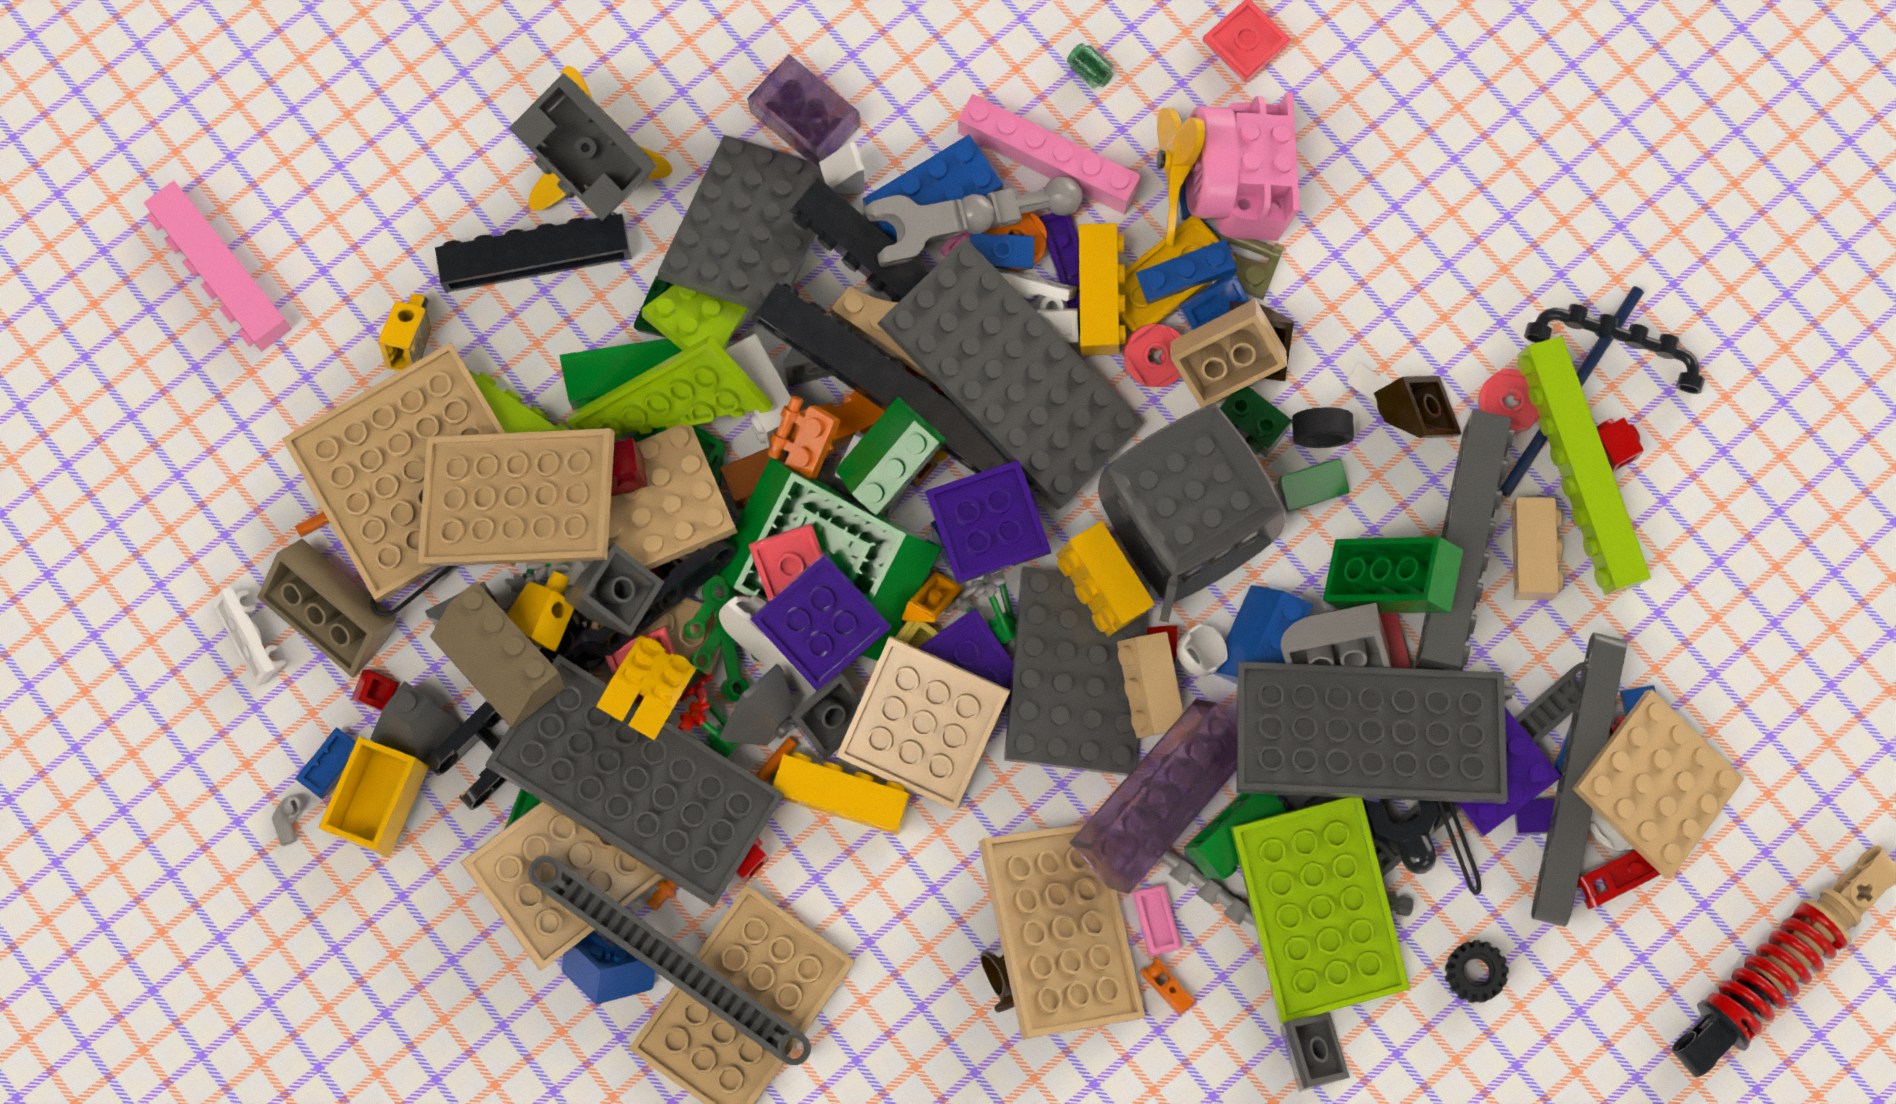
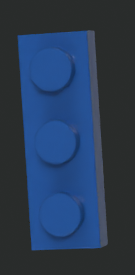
[1136,239,1237,305]

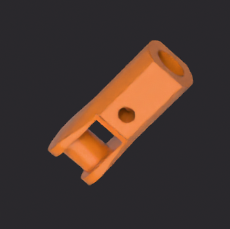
[1139,957,1196,1016]

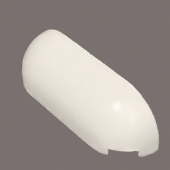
[719,596,816,692]

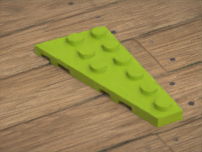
[642,285,751,350]
[566,335,773,439]

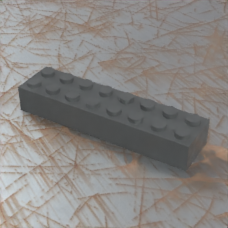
[1414,409,1515,671]

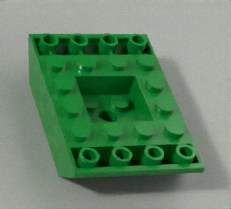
[717,457,942,661]

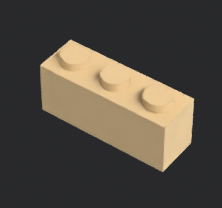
[1511,497,1563,600]
[1117,632,1187,739]

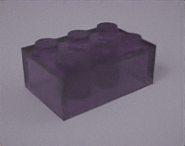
[747,54,861,167]

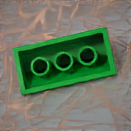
[559,338,683,410]

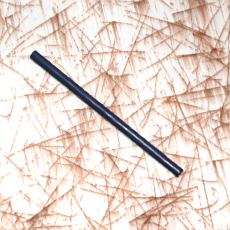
[1499,286,1644,498]

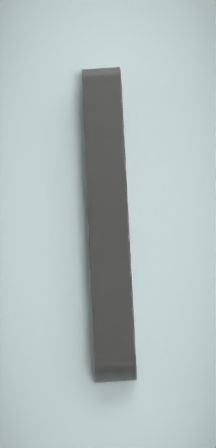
[1531,632,1627,927]

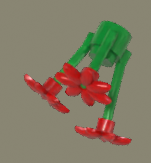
[666,674,739,758]

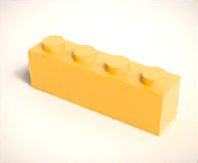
[1079,223,1126,356]
[772,752,910,836]

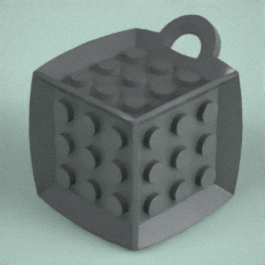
[1098,404,1285,623]

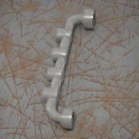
[1131,796,1255,926]

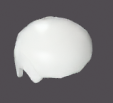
[1176,624,1228,676]

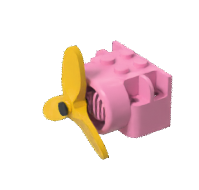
[1157,92,1300,247]

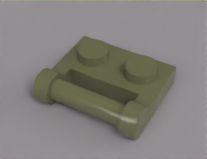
[1213,234,1284,300]

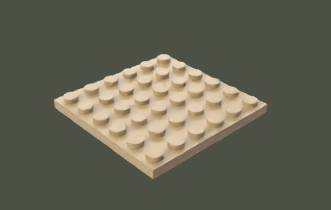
[282,342,505,603]

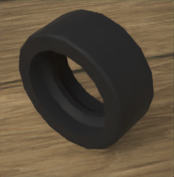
[1292,407,1354,448]

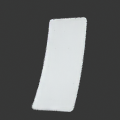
[1347,362,1390,403]

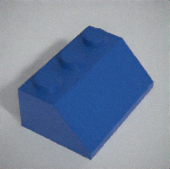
[1212,585,1313,684]

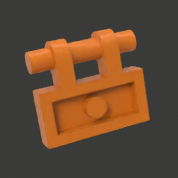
[768,395,841,479]

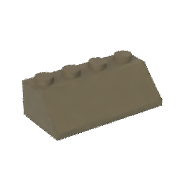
[257,539,398,678]
[430,582,565,730]

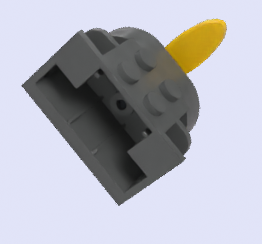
[509,66,673,221]

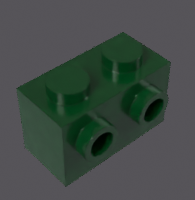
[1220,386,1292,458]

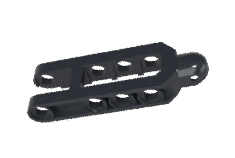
[544,538,736,662]
[426,647,606,810]
[1363,799,1440,874]

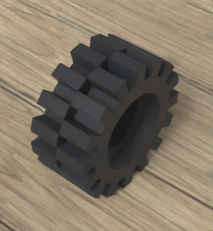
[1445,940,1509,1003]

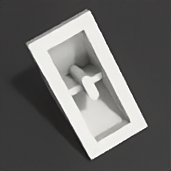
[819,141,864,194]

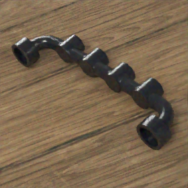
[1524,304,1705,394]

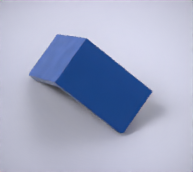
[562,931,655,1005]

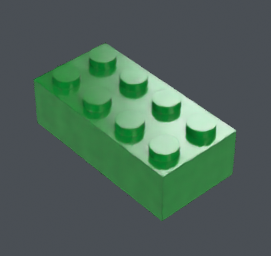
[1323,537,1463,613]

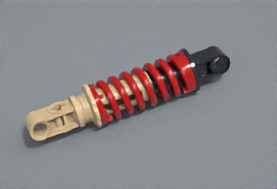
[1671,846,1896,1077]

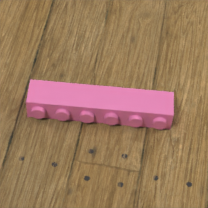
[958,94,1141,215]
[144,180,292,352]

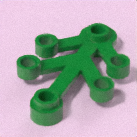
[683,576,760,703]

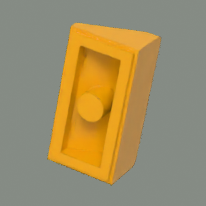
[902,572,963,622]

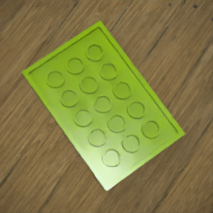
[1230,797,1410,1024]

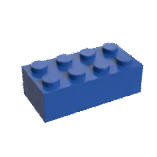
[862,135,1003,245]

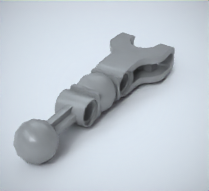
[864,176,1082,267]

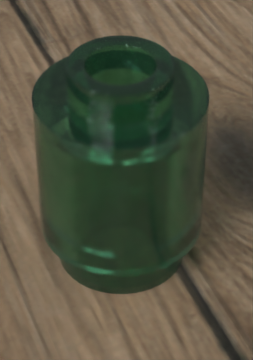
[1067,43,1113,88]

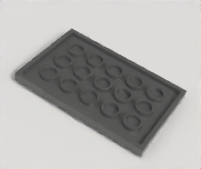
[658,135,825,310]
[1004,566,1151,776]

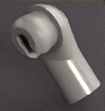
[272,796,302,846]

